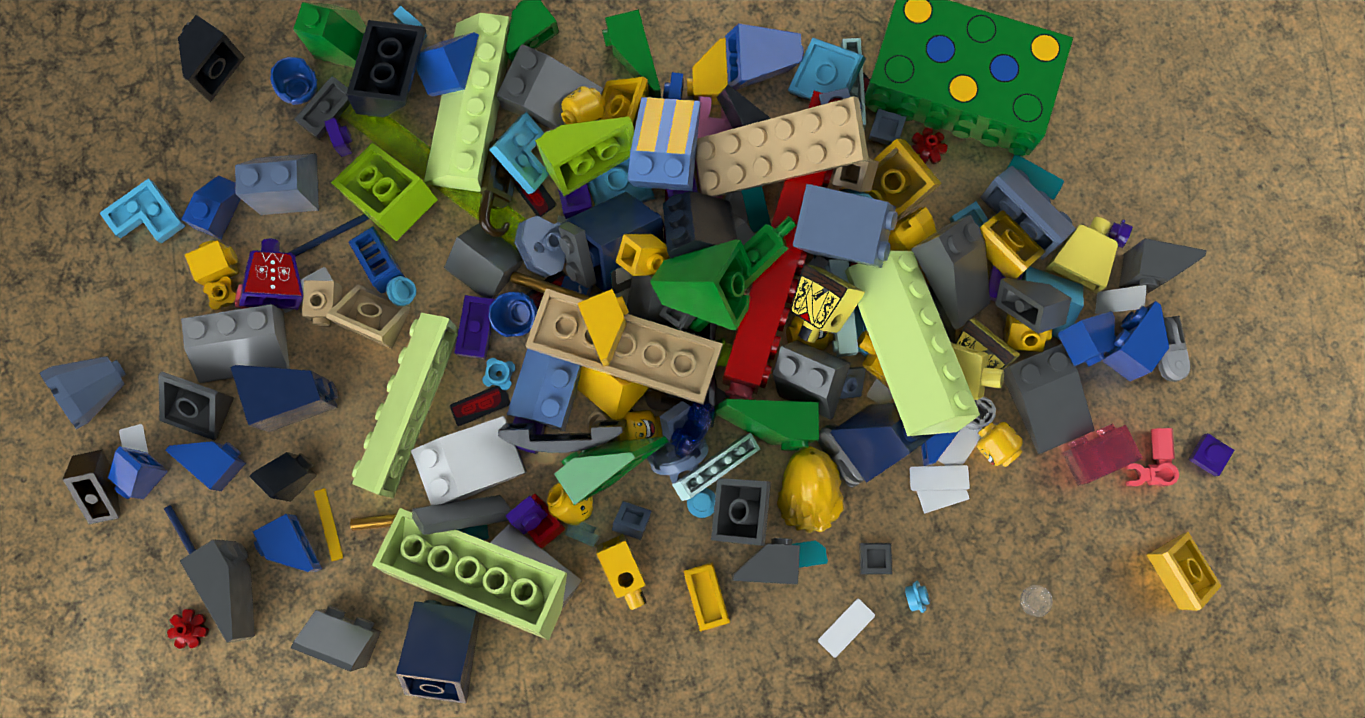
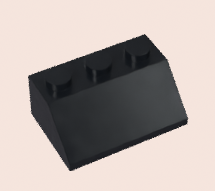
[346,20,426,118]
[663,191,737,258]

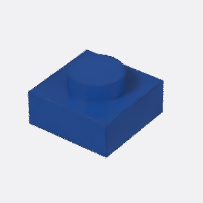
[663,72,684,100]

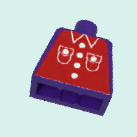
[239,238,303,310]

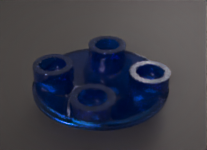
[670,402,714,458]

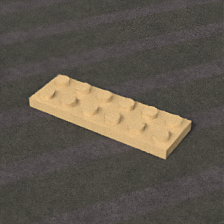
[696,96,869,197]
[525,288,723,405]

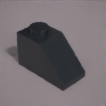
[249,452,317,502]

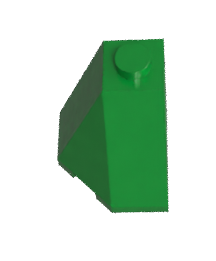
[293,2,366,68]
[650,240,751,330]

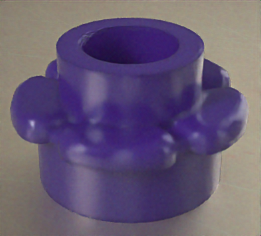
[1107,219,1133,248]

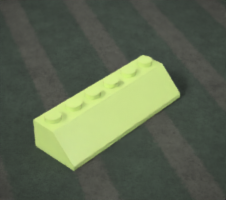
[424,13,510,192]
[845,251,980,436]
[352,313,459,498]
[372,508,567,640]

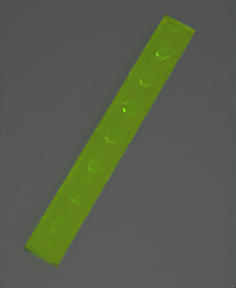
[341,104,527,250]

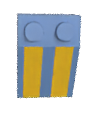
[628,97,701,191]

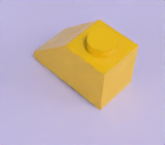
[687,38,728,105]
[577,289,629,367]

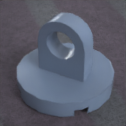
[647,432,709,483]

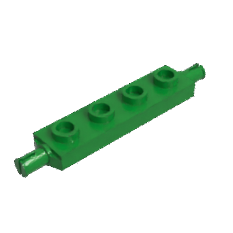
[671,216,797,333]

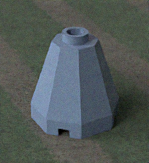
[39,356,126,430]

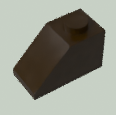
[63,449,121,525]

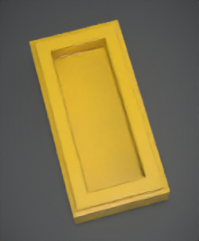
[683,562,730,632]

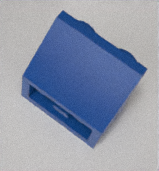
[1102,301,1169,382]

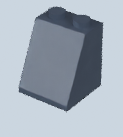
[235,153,319,215]
[793,184,898,268]

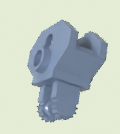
[514,215,567,278]

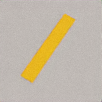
[314,488,343,562]

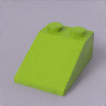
[535,116,634,196]
[331,142,438,241]

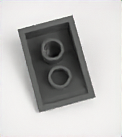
[497,44,604,130]
[911,214,990,330]
[1004,344,1095,455]
[180,539,255,643]

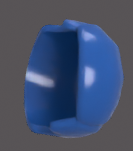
[270,57,318,105]
[488,291,538,337]

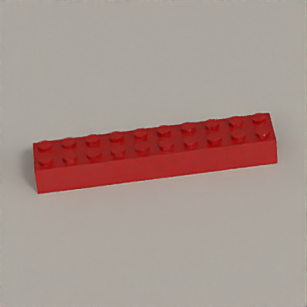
[722,90,842,395]

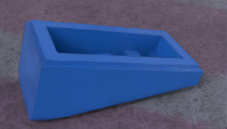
[349,226,406,293]

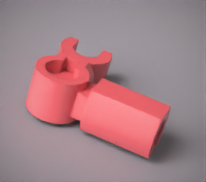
[1125,428,1179,487]

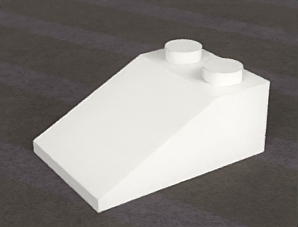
[411,416,527,506]

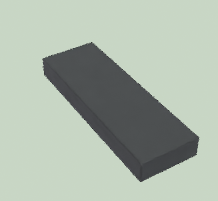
[412,495,512,535]

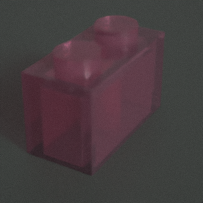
[1062,423,1143,486]

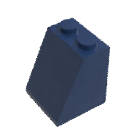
[567,192,664,292]
[230,365,339,432]
[830,403,935,483]
[396,600,479,704]

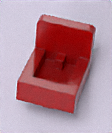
[520,493,566,549]

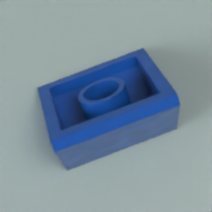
[416,32,479,97]

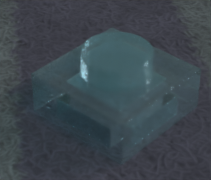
[565,522,601,548]

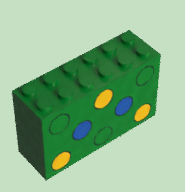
[864,0,1074,156]

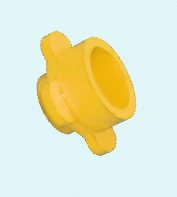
[203,276,236,310]

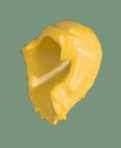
[777,446,844,533]

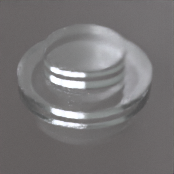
[1020,585,1053,617]

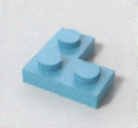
[489,112,549,194]
[100,178,186,244]

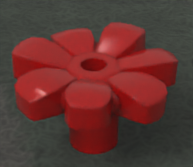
[911,128,948,164]
[167,609,209,649]

